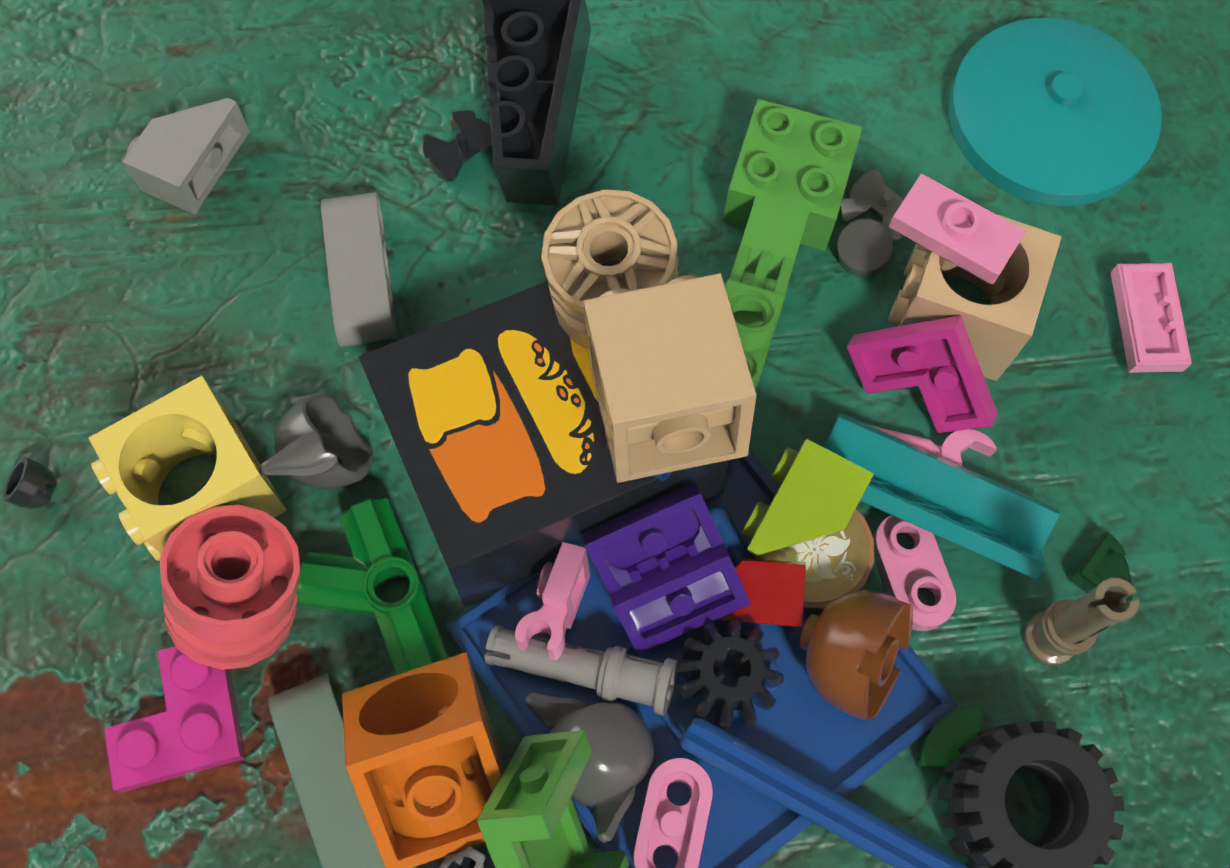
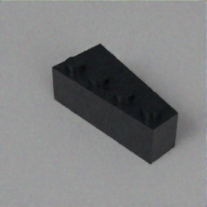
[482,0,591,206]

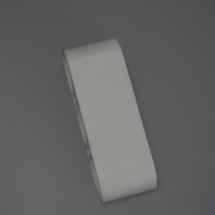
[321,192,397,347]

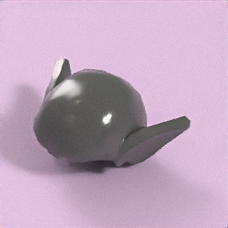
[259,393,374,489]
[525,693,656,843]

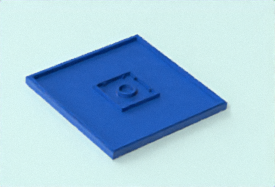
[445,448,958,868]

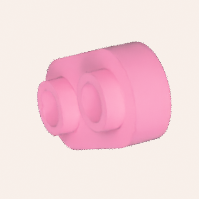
[873,515,956,631]
[633,758,713,868]

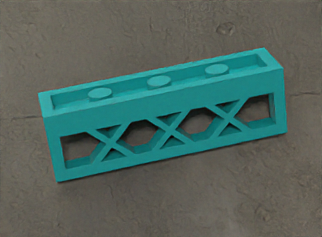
[824,413,1060,580]

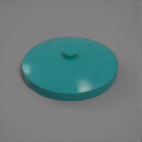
[948,18,1162,206]

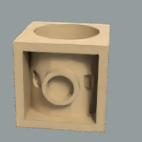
[888,214,1062,381]
[583,273,756,483]

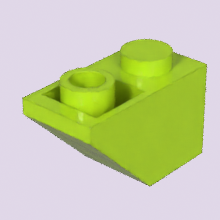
[742,438,874,556]

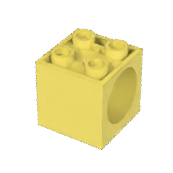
[89,375,287,561]

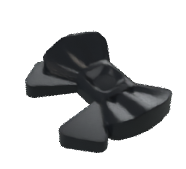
[423,111,493,182]

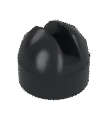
[3,457,57,509]

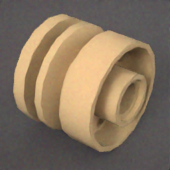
[541,190,679,349]

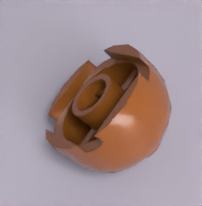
[800,590,913,721]

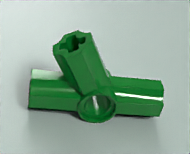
[298,498,449,675]

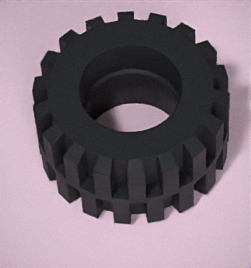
[938,720,1125,868]

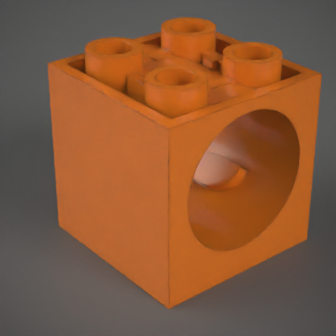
[342,652,505,868]

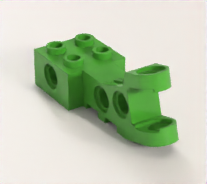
[722,99,863,391]

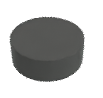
[837,219,893,277]

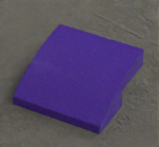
[582,482,751,654]

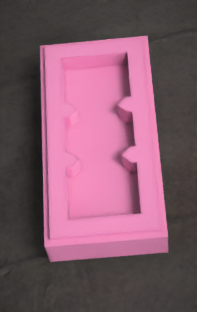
[889,173,1026,285]
[1111,263,1192,373]

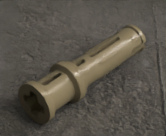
[1023,578,1140,665]

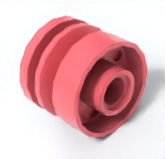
[160,505,300,670]

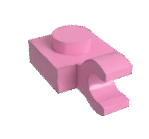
[515,542,590,661]

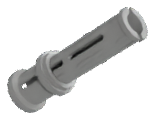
[484,625,678,716]

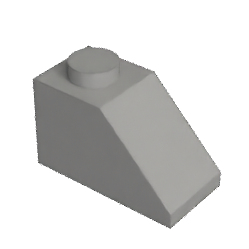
[122,98,250,215]

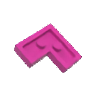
[847,315,998,433]
[104,646,246,793]

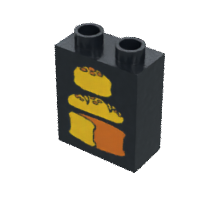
[358,281,729,606]

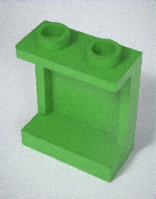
[477,730,629,868]

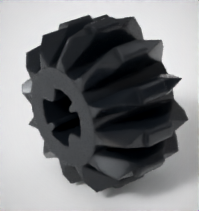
[676,619,784,729]

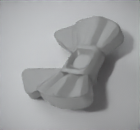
[840,170,904,242]

